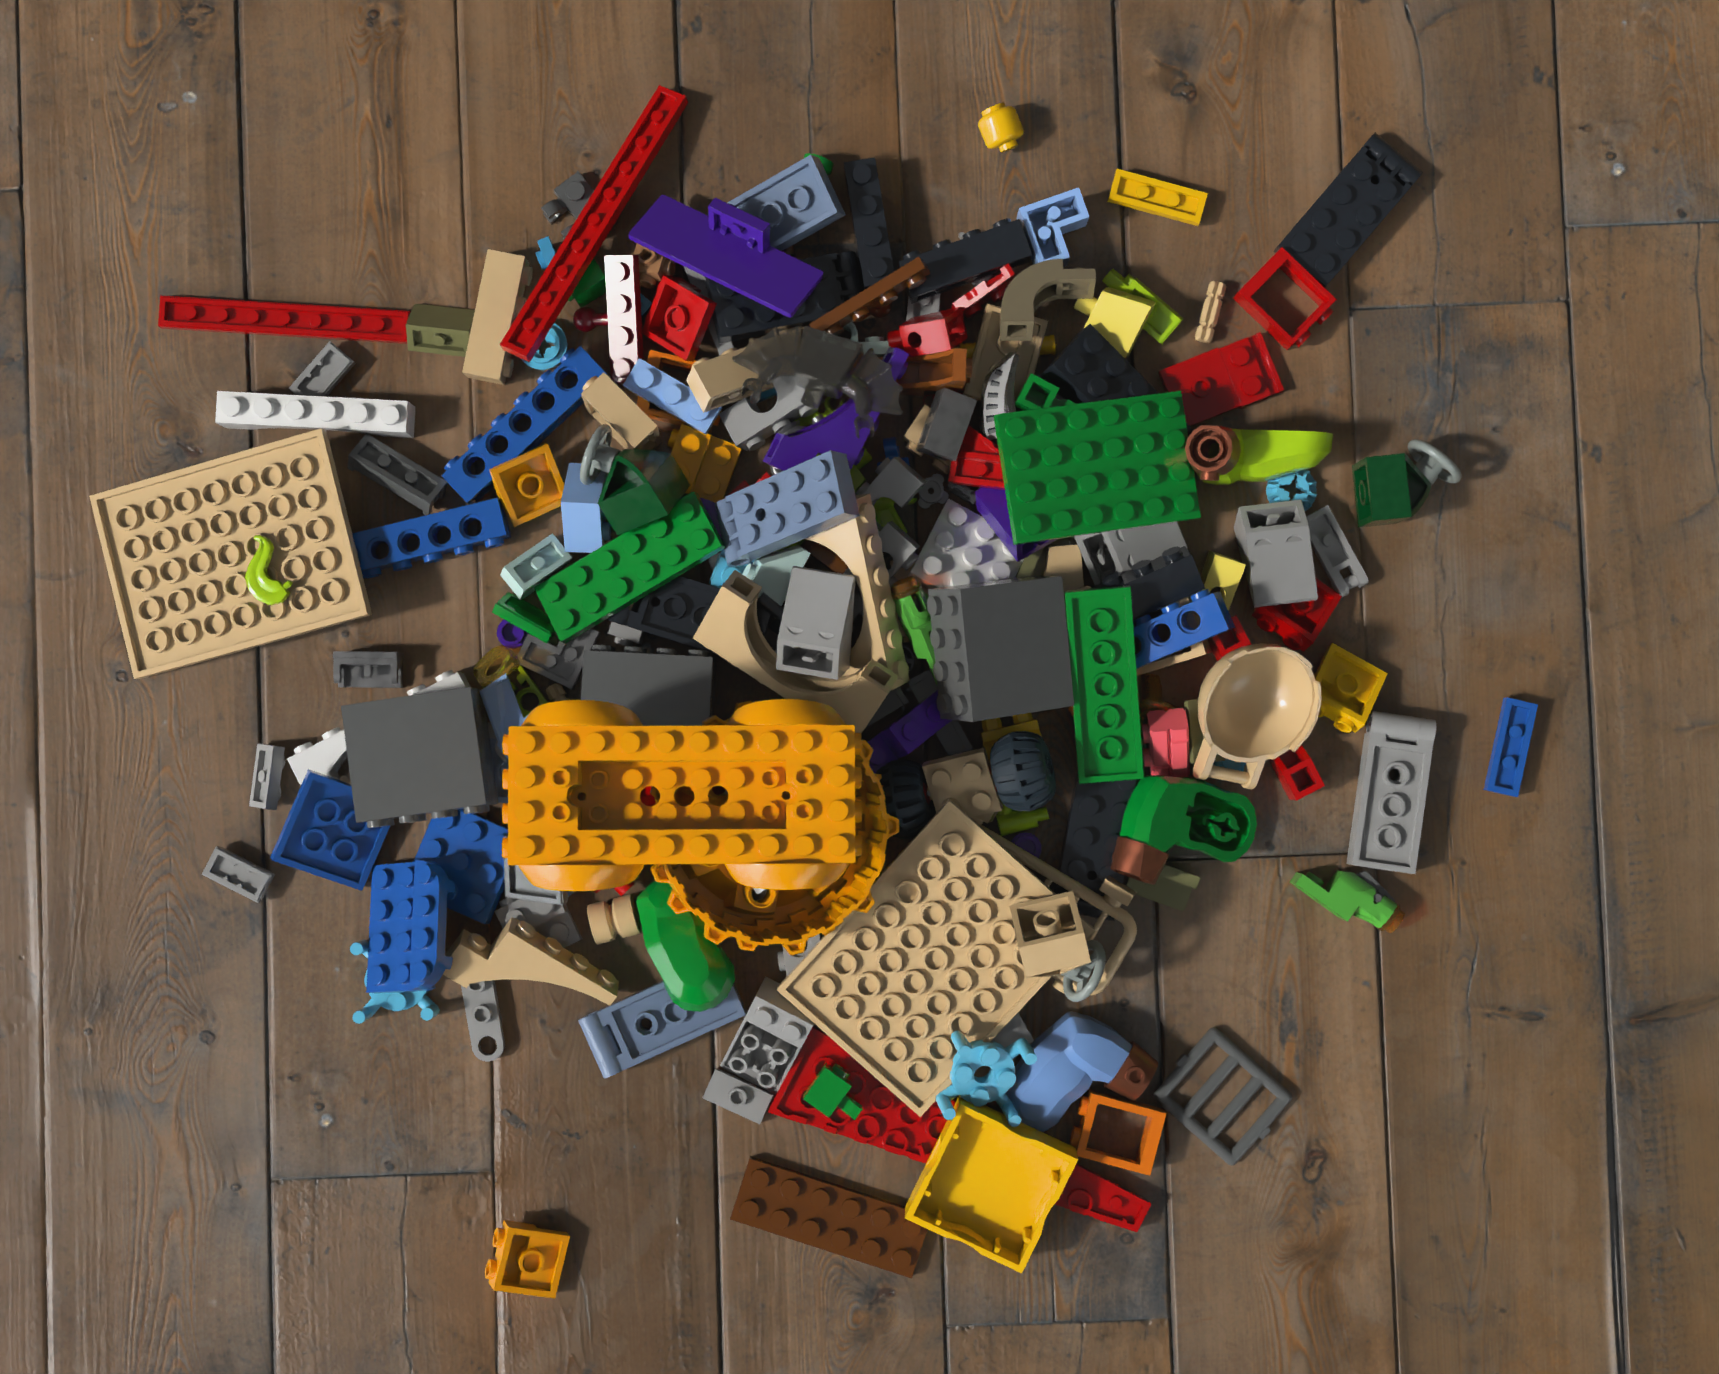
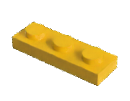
[1107,169,1208,226]

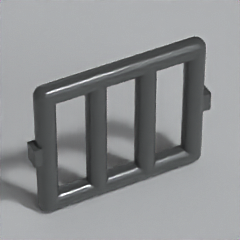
[1153,1027,1292,1166]

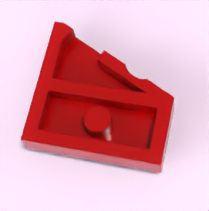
[951,263,1015,319]
[948,425,1005,490]

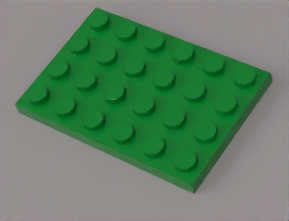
[993,391,1201,545]

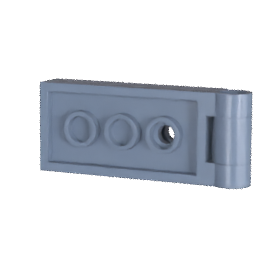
[705,155,846,278]
[715,450,860,567]
[578,981,747,1079]

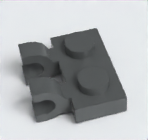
[541,171,618,240]

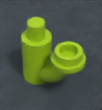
[996,802,1049,836]

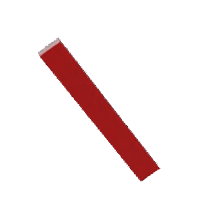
[158,295,411,344]

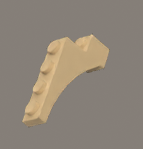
[443,917,619,1006]

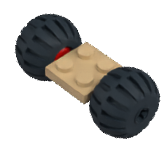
[876,731,1056,839]

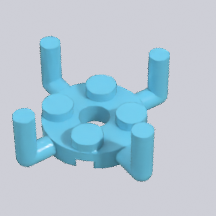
[350,940,440,1024]
[936,1030,1037,1127]

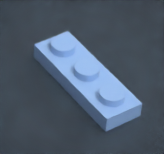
[623,358,722,435]

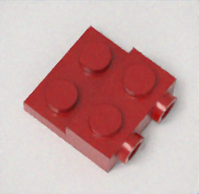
[642,275,717,361]
[1252,578,1342,652]

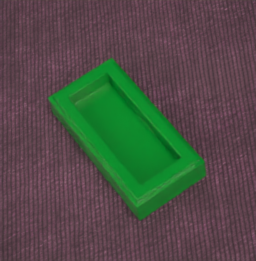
[492,592,556,643]

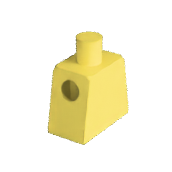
[1074,287,1156,359]
[1195,550,1246,610]

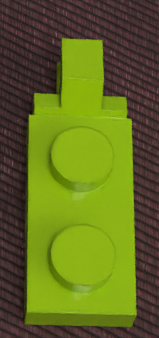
[1102,269,1184,344]

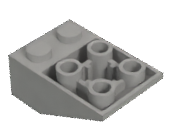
[1234,499,1318,608]
[1074,522,1187,585]
[776,566,856,680]
[720,976,814,1095]

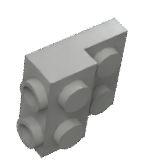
[494,898,583,948]

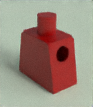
[887,307,968,357]

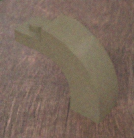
[1000,259,1096,341]

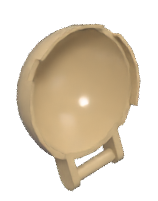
[1193,643,1321,790]

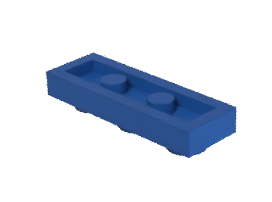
[1483,697,1538,797]

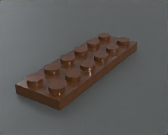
[730,1156,927,1278]

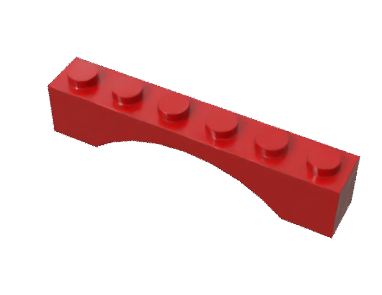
[1208,615,1325,801]

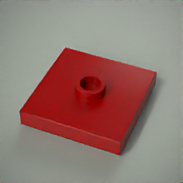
[1158,347,1241,427]

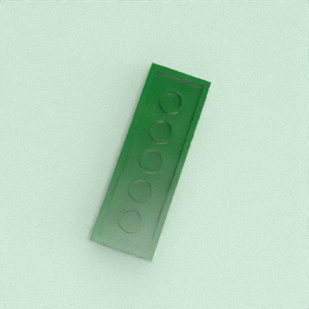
[534,491,726,644]
[1064,585,1144,784]

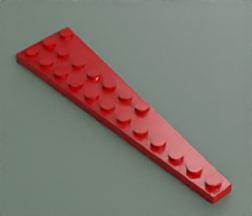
[768,1026,1151,1232]

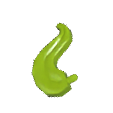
[245,535,292,606]

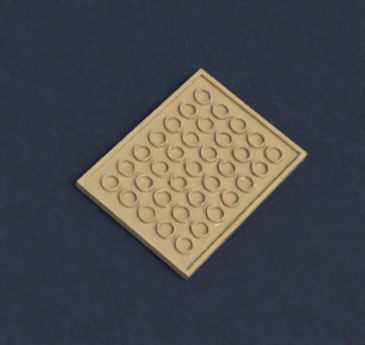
[89,428,372,679]
[777,799,1094,1117]

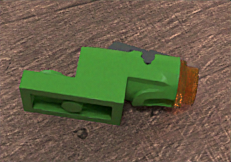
[891,576,937,685]
[1290,870,1405,933]

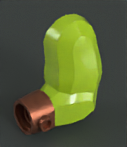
[1185,425,1333,485]

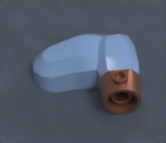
[1006,1011,1158,1132]

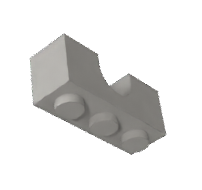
[719,364,825,451]
[855,456,927,533]

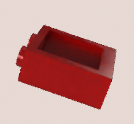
[1233,247,1337,350]

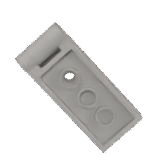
[1346,710,1436,874]

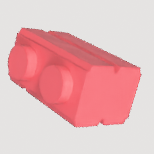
[1141,708,1190,777]

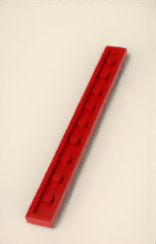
[500,85,688,362]

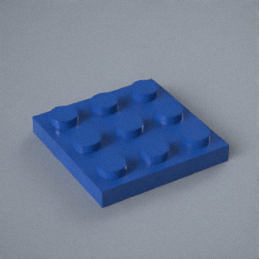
[270,769,390,891]
[413,809,508,924]

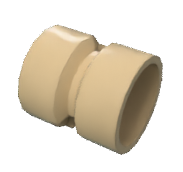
[587,894,641,945]

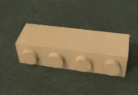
[462,249,533,385]
[686,327,820,413]

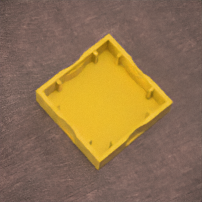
[905,1096,1078,1273]

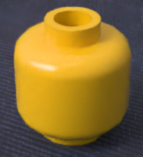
[978,102,1024,153]

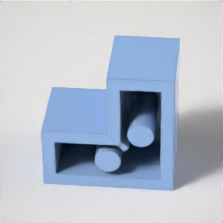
[1016,187,1089,267]
[561,463,611,553]

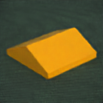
[489,444,564,527]

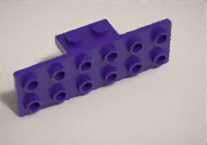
[629,195,823,318]

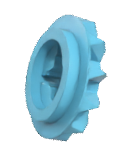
[522,323,568,371]
[1266,470,1317,511]

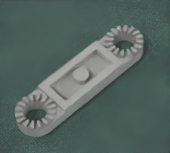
[461,980,505,1062]

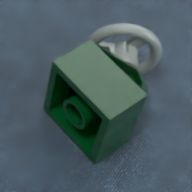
[580,424,690,535]
[1352,439,1462,528]

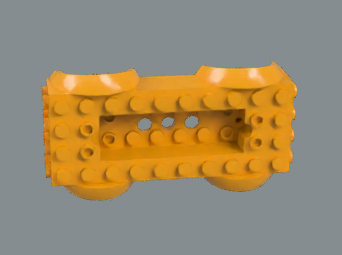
[502,699,862,891]

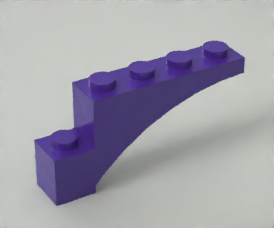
[763,347,909,471]
[867,689,951,773]

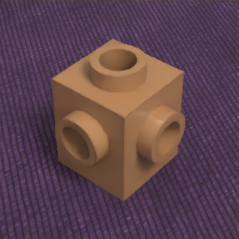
[630,243,676,289]

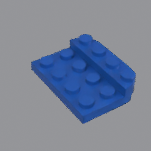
[366,860,455,994]

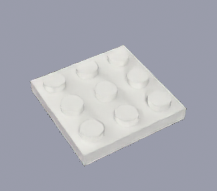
[907,499,1024,589]

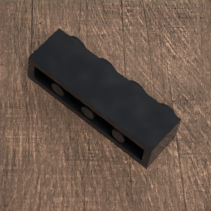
[844,157,894,290]
[899,218,1032,304]
[1076,546,1205,620]

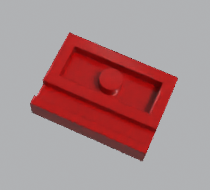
[1219,332,1284,409]

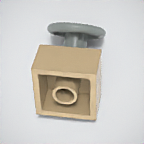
[1009,891,1106,1002]

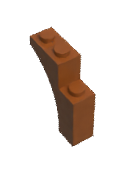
[849,348,973,396]

